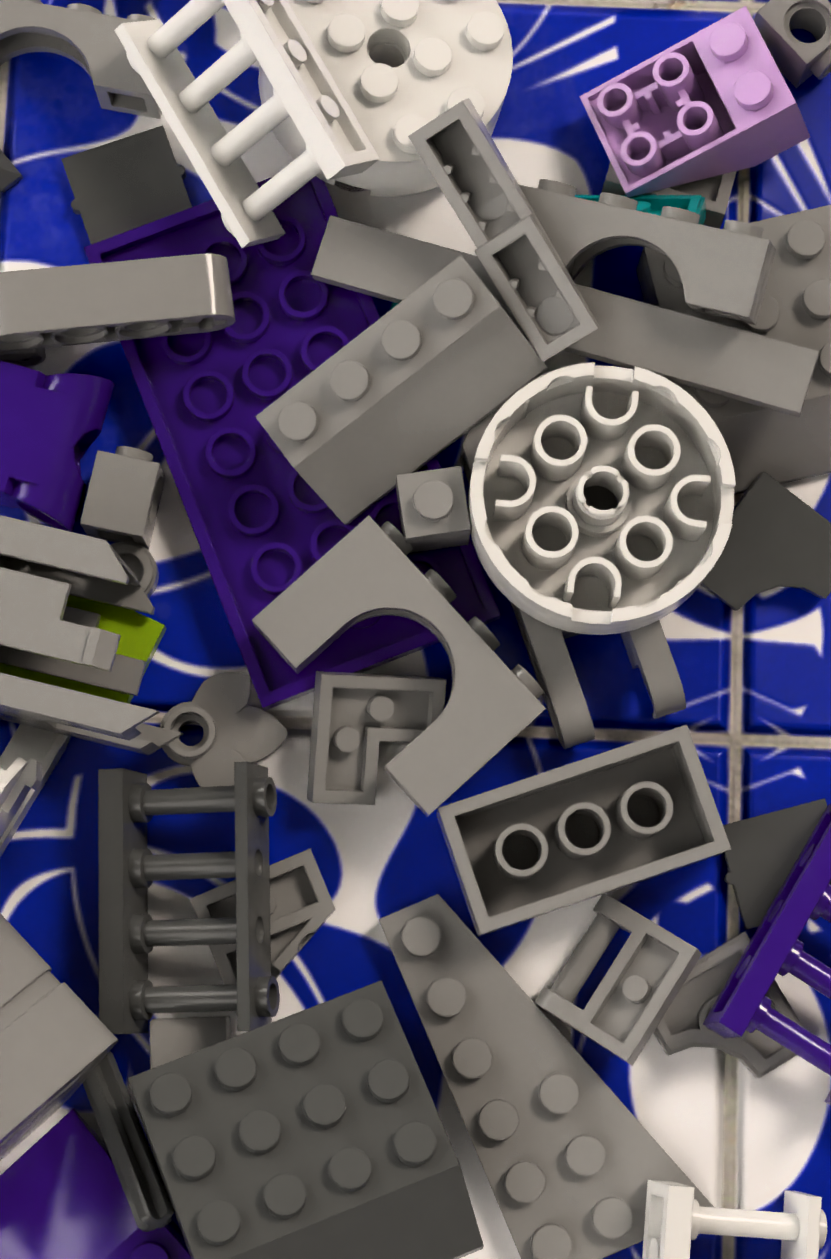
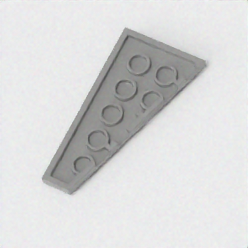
[379,894,714,1259]

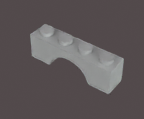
[0,0,162,119]
[519,179,776,325]

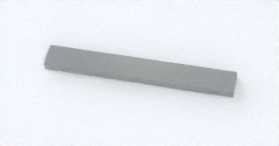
[311,215,819,418]

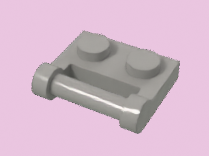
[534,894,702,1066]

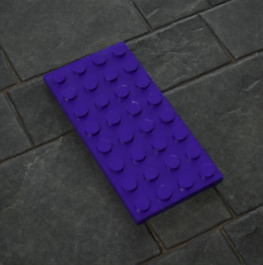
[84,176,501,711]

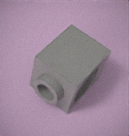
[754,0,831,88]
[80,446,166,549]

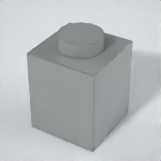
[396,466,471,553]

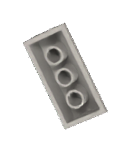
[255,254,549,525]

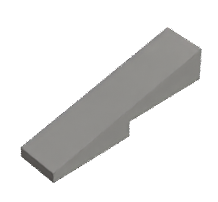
[408,98,599,362]

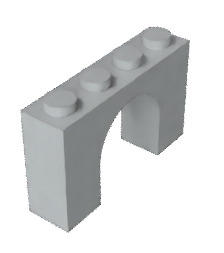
[252,515,546,817]

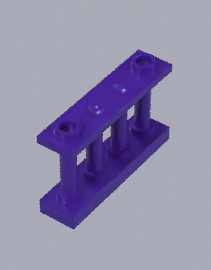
[703,804,831,1105]

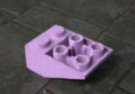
[579,6,811,198]

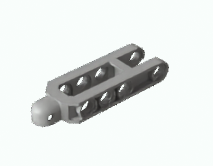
[460,404,686,749]

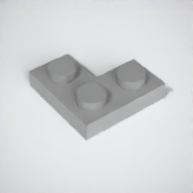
[307,671,446,805]

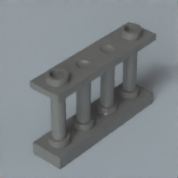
[98,761,280,1034]

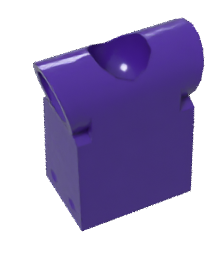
[0,360,114,532]

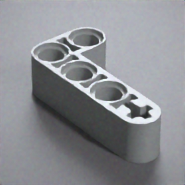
[0,253,236,368]

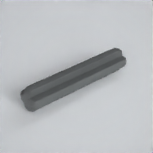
[83,1051,174,1232]

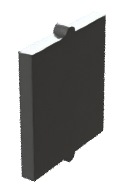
[61,125,192,244]
[723,798,831,930]

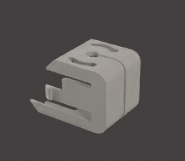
[0,515,183,755]
[0,913,118,1161]

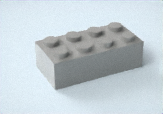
[436,725,731,937]

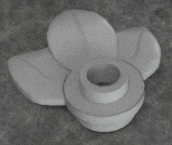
[160,672,288,787]

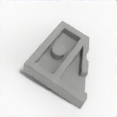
[190,848,336,1015]

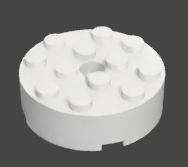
[258,0,513,197]
[468,362,736,635]

